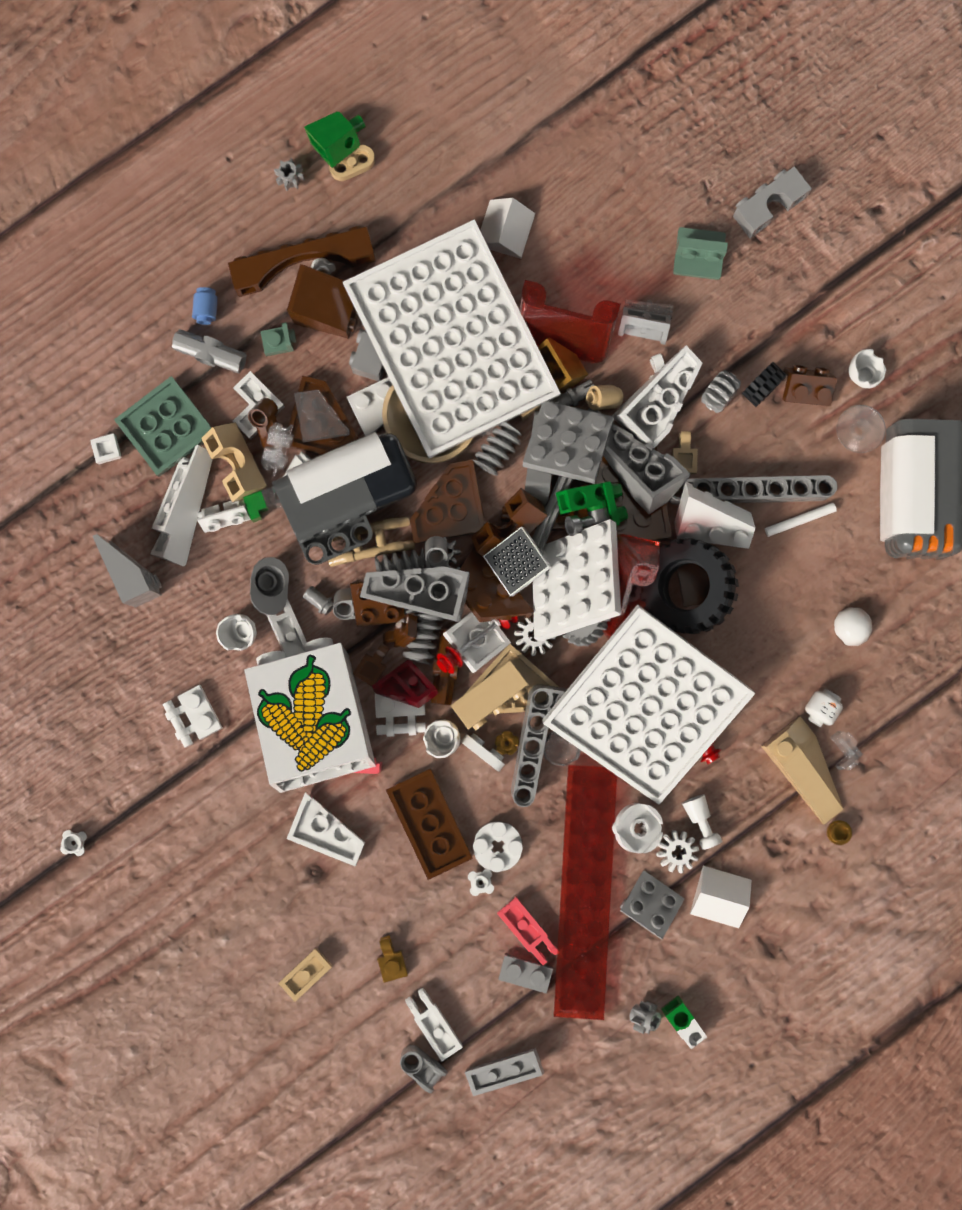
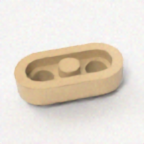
[329,145,375,181]

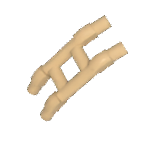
[328,517,415,567]

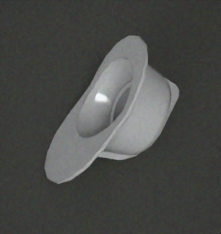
[250,557,289,615]

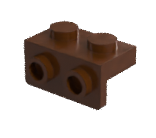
[782,365,838,406]

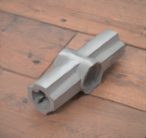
[172,329,247,374]

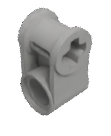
[400,1045,448,1093]

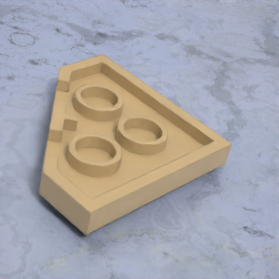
[463,644,558,714]

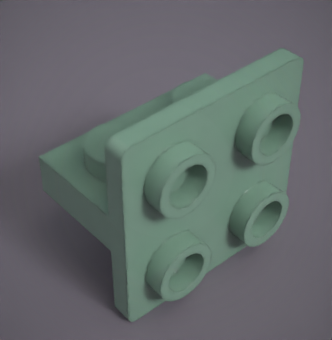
[673,227,728,280]

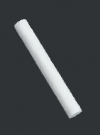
[765,503,837,537]

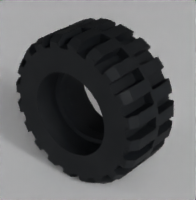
[639,538,739,634]

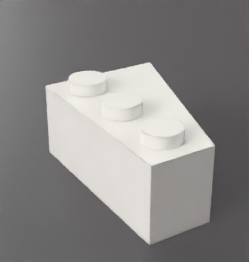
[674,482,755,549]

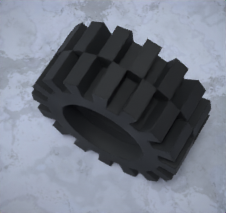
[742,362,787,407]

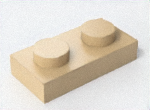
[278,947,333,1002]

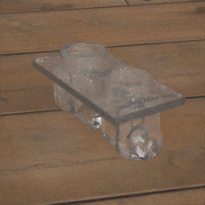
[261,423,294,476]

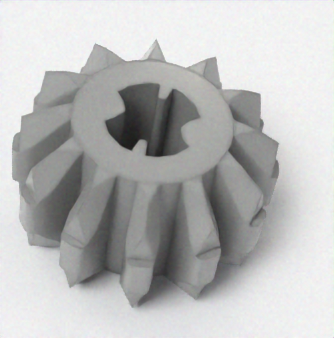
[701,370,741,413]

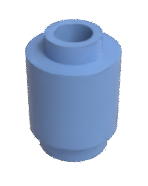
[192,287,218,325]

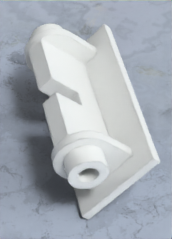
[197,499,251,533]

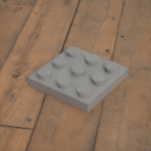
[523,401,614,484]

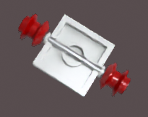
[437,612,518,674]

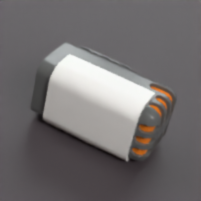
[880,419,962,560]

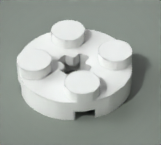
[612,803,663,853]
[473,822,523,872]

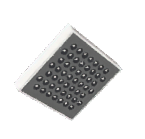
[483,527,551,596]

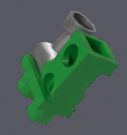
[556,481,628,536]

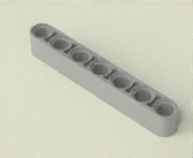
[669,475,837,505]

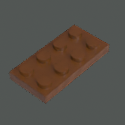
[386,768,473,880]

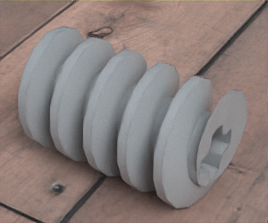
[473,422,522,476]
[375,548,426,572]
[403,613,444,665]

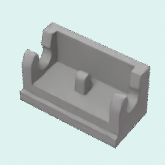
[618,307,671,345]

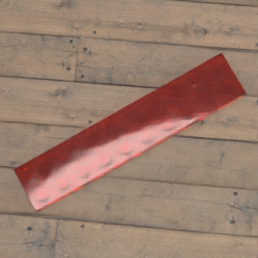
[553,765,617,1020]

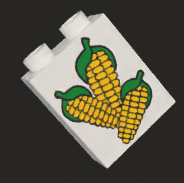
[244,638,376,793]

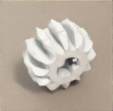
[514,618,556,656]
[656,830,699,873]

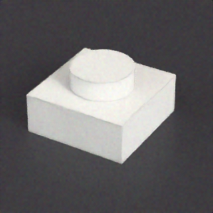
[90,434,122,464]

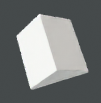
[480,198,535,259]
[690,866,752,928]

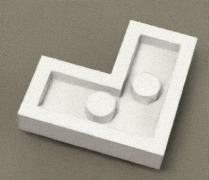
[233,371,285,440]

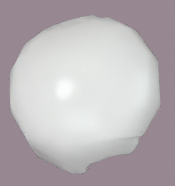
[848,349,886,389]
[834,607,872,646]
[216,614,257,651]
[423,719,461,758]

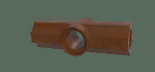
[430,630,459,705]

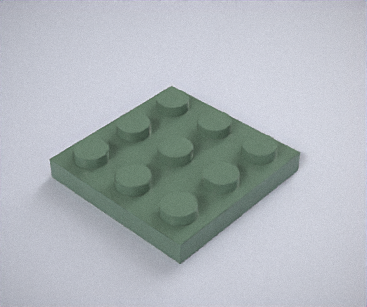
[114,376,212,477]

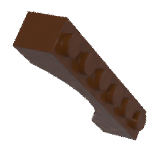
[228,226,376,297]

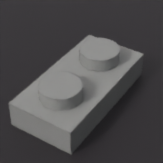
[498,954,553,994]

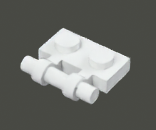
[163,685,223,748]
[375,693,426,737]

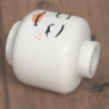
[805,689,843,727]

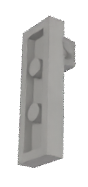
[465,1048,544,1096]

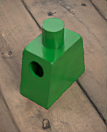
[304,112,366,168]

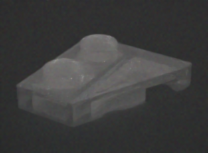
[294,390,349,442]

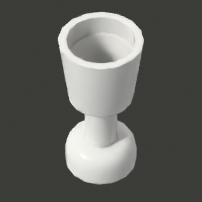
[682,794,723,850]

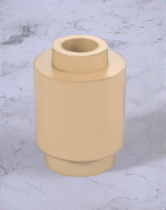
[586,385,623,410]

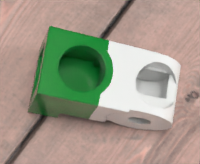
[661,995,707,1049]

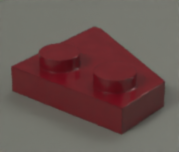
[371,659,439,708]

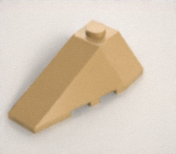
[761,716,843,825]

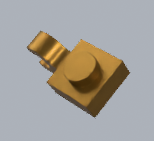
[377,935,408,983]

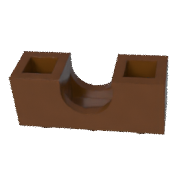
[471,488,548,556]

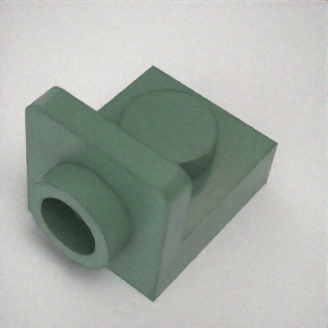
[260,322,297,357]

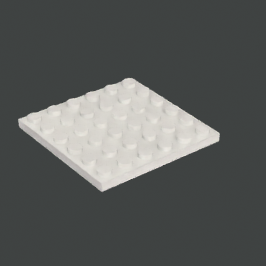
[542,605,755,805]

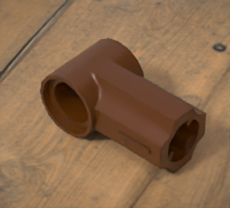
[248,398,284,450]

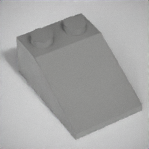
[93,534,162,608]

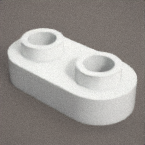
[460,733,505,772]

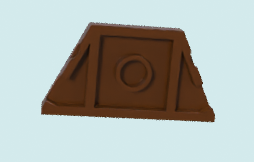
[460,546,534,622]

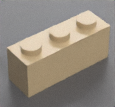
[450,661,528,731]

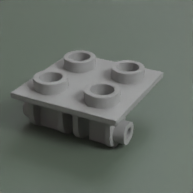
[620,870,684,940]

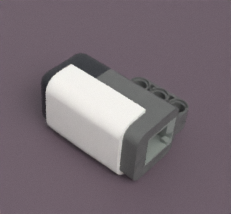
[272,432,417,565]

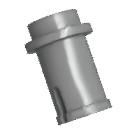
[303,586,333,615]

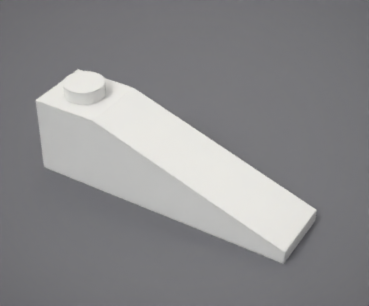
[612,345,703,448]

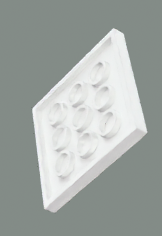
[533,519,621,642]

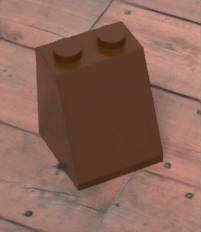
[287,264,357,339]

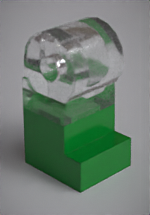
[243,487,283,523]

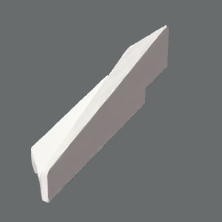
[151,445,213,566]

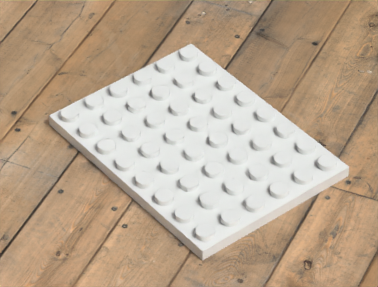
[343,219,561,458]

